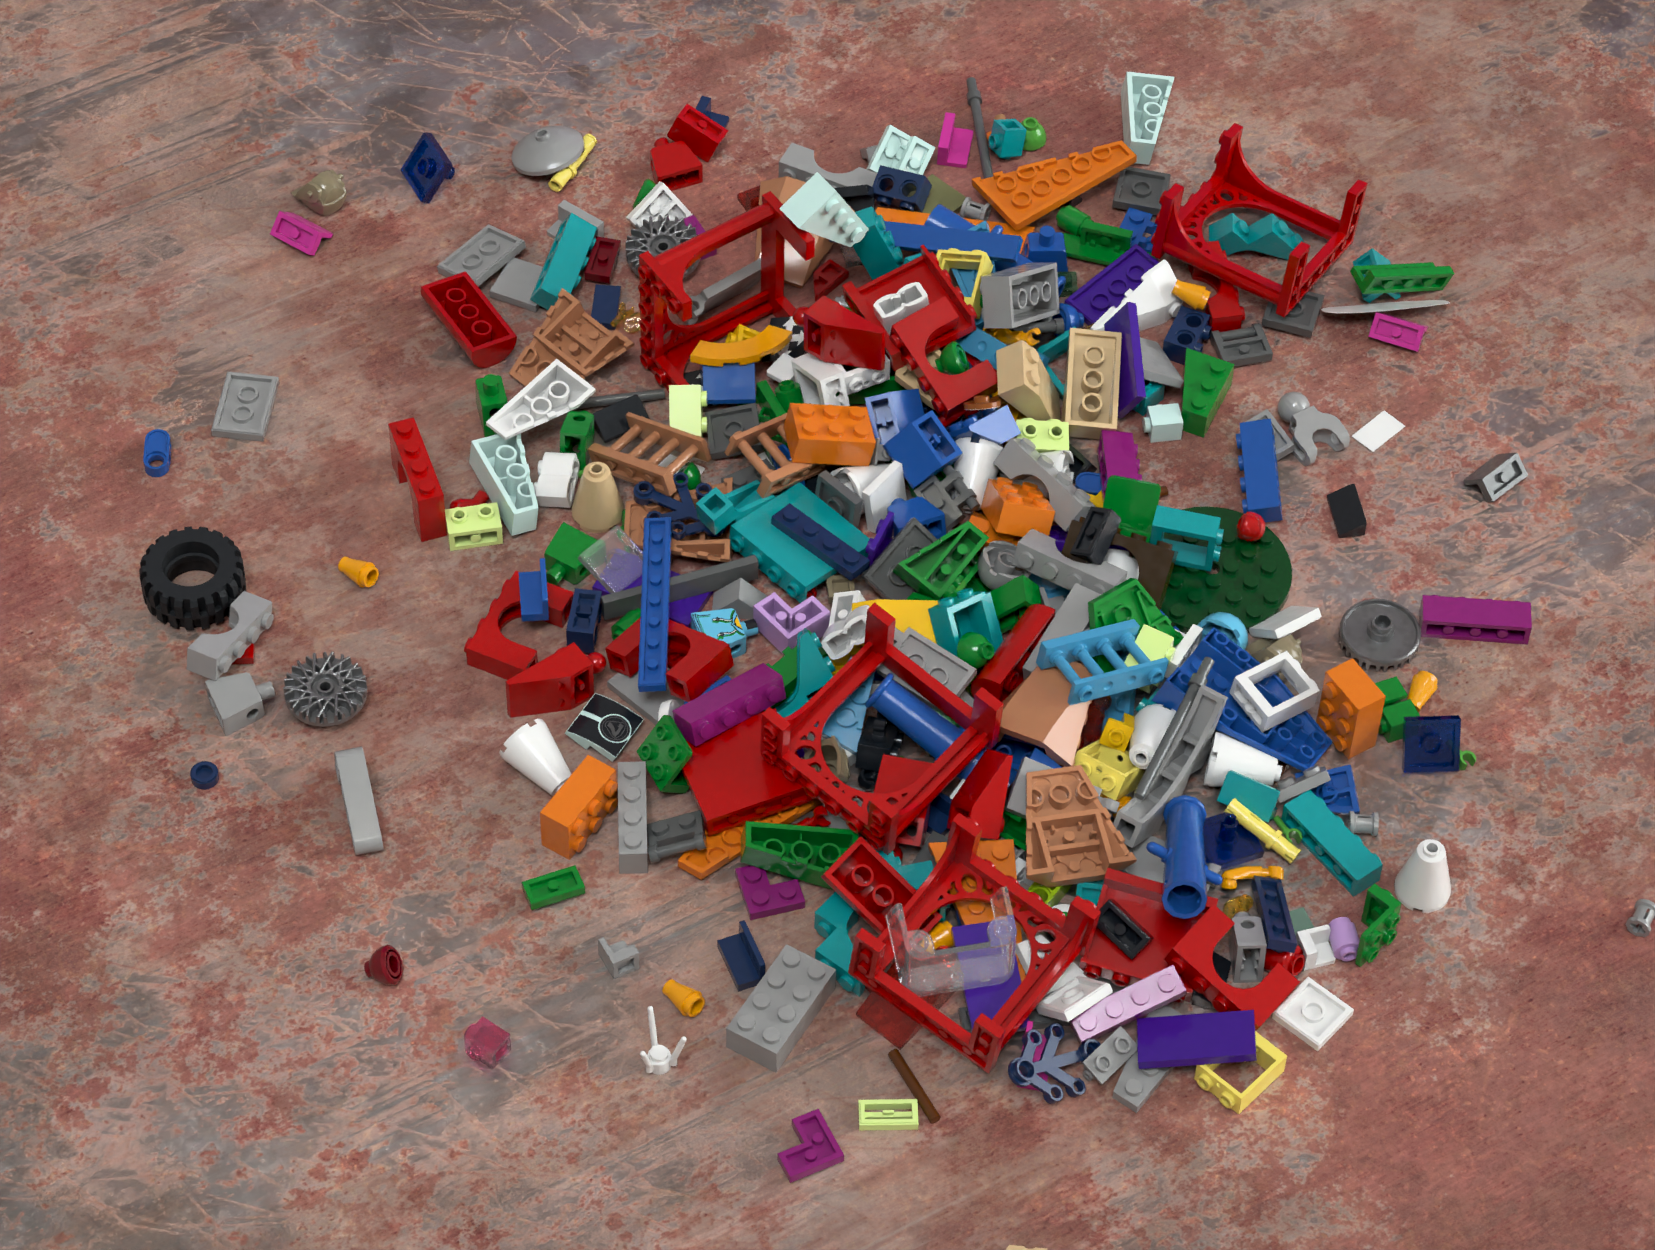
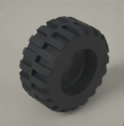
[139,526,246,630]

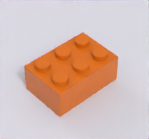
[783,403,876,466]
[981,477,1055,537]
[1316,658,1386,759]
[540,755,618,860]

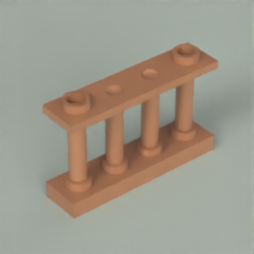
[724,403,838,498]
[588,412,711,496]

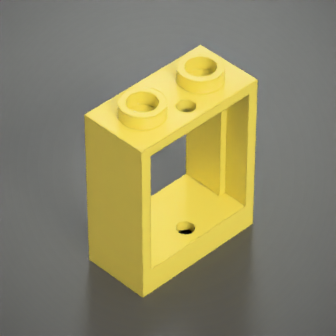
[936,248,993,319]
[1074,740,1146,801]
[1194,1031,1287,1114]

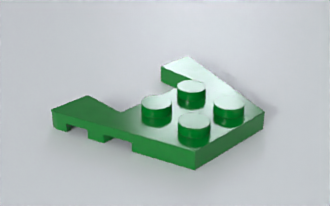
[1088,578,1184,673]

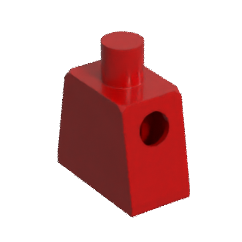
[650,137,703,191]

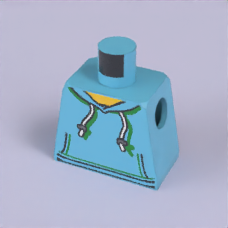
[691,608,758,658]

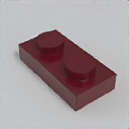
[585,236,621,284]

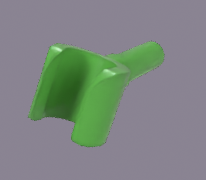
[1445,739,1476,770]
[1273,815,1302,844]

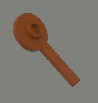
[963,395,1008,410]

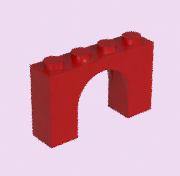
[889,296,998,419]
[388,417,447,542]
[464,571,574,680]
[605,617,734,702]
[1164,904,1300,1031]

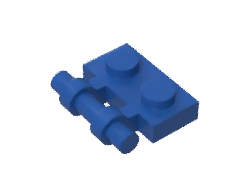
[1119,207,1157,253]

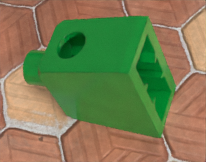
[475,374,508,437]
[560,410,594,470]
[544,522,606,585]

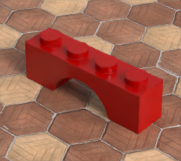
[1188,241,1245,332]

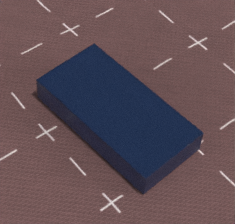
[591,284,621,330]

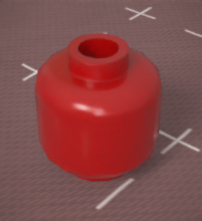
[1264,945,1305,976]

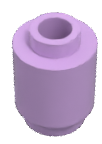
[1328,917,1360,961]

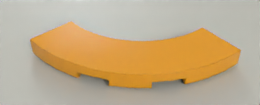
[690,325,792,367]

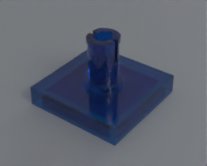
[400,132,455,203]
[1402,715,1461,773]
[1203,813,1264,870]

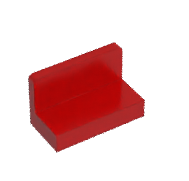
[667,104,729,162]

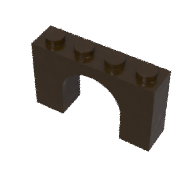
[1061,516,1178,610]

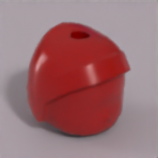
[1237,511,1265,541]

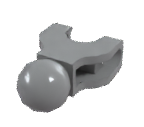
[1278,391,1350,466]

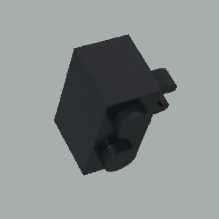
[855,711,904,772]

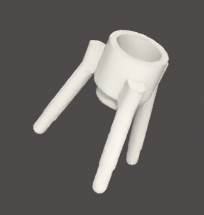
[640,1006,687,1075]

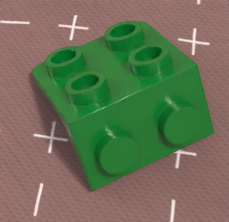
[1103,475,1161,543]
[636,715,692,793]
[1355,883,1401,967]

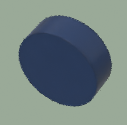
[190,761,219,790]

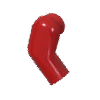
[450,490,489,509]

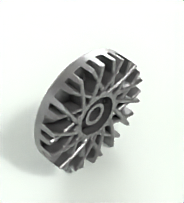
[625,214,701,278]
[1338,599,1421,672]
[283,651,367,727]

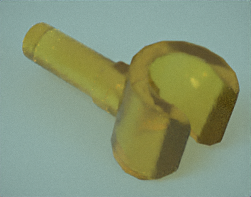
[610,303,635,327]

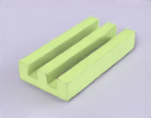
[858,1099,919,1131]

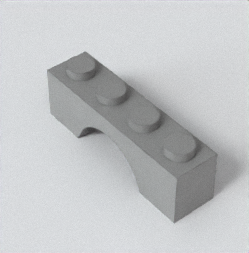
[778,143,877,202]
[993,438,1096,531]
[1013,529,1128,594]
[187,591,274,681]
[618,761,648,874]

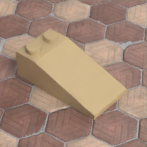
[1061,328,1122,439]
[996,340,1061,421]

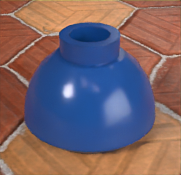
[1052,303,1084,337]

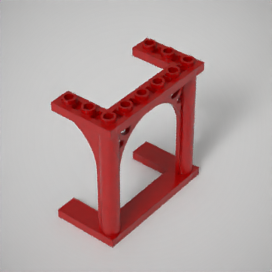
[1151,123,1368,318]
[638,191,815,393]
[760,602,1004,855]
[848,813,1101,1074]

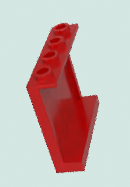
[842,244,977,371]
[681,708,813,837]
[1079,868,1218,1003]

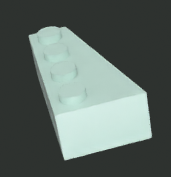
[1121,72,1174,165]
[779,172,869,247]
[469,433,539,536]

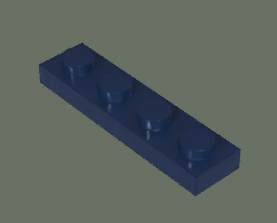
[771,503,870,581]
[1251,875,1297,953]

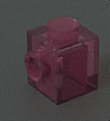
[464,1016,511,1069]

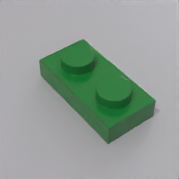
[522,865,585,910]

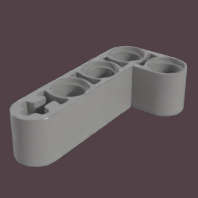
[334,746,384,856]

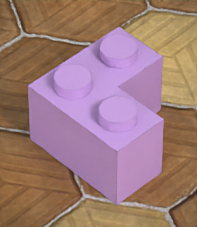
[753,592,830,656]

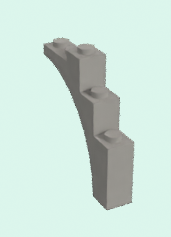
[1113,685,1228,848]

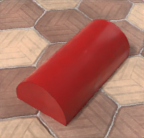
[421,271,517,368]
[971,604,1055,702]
[821,836,943,958]

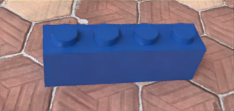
[1236,418,1283,523]

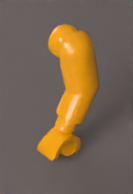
[982,327,1041,346]
[1221,866,1284,889]

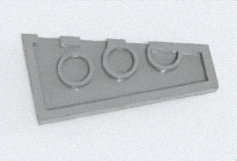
[1112,1005,1182,1113]

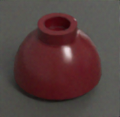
[364,945,403,985]

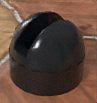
[858,769,879,791]

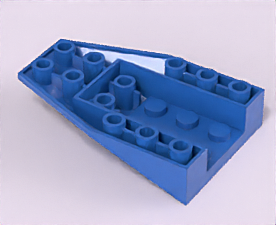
[1151,627,1332,771]

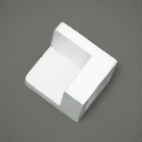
[767,353,795,383]
[1296,925,1336,971]

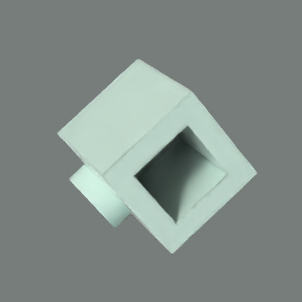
[1142,403,1183,443]

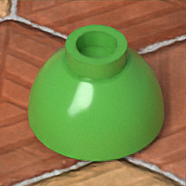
[1021,117,1047,151]

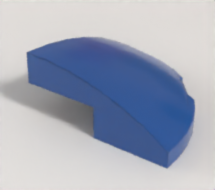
[1294,765,1360,815]

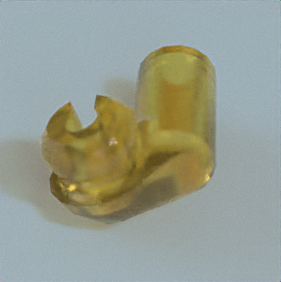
[1223,894,1253,931]

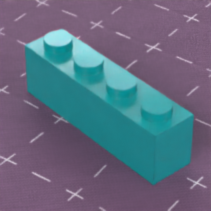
[853,206,904,280]
[530,212,597,310]
[1281,790,1383,897]

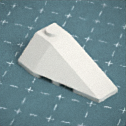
[1090,259,1183,332]
[486,359,596,440]

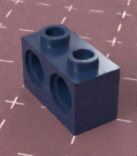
[872,165,932,213]
[1163,306,1212,365]
[566,588,602,653]

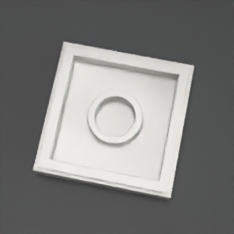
[862,461,907,533]
[1249,606,1322,640]
[1036,976,1113,1022]
[1272,977,1354,1051]

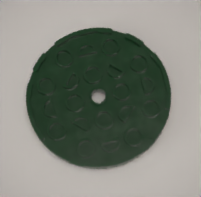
[1132,506,1292,634]

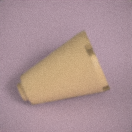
[572,462,625,533]

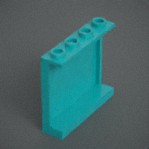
[729,482,870,603]

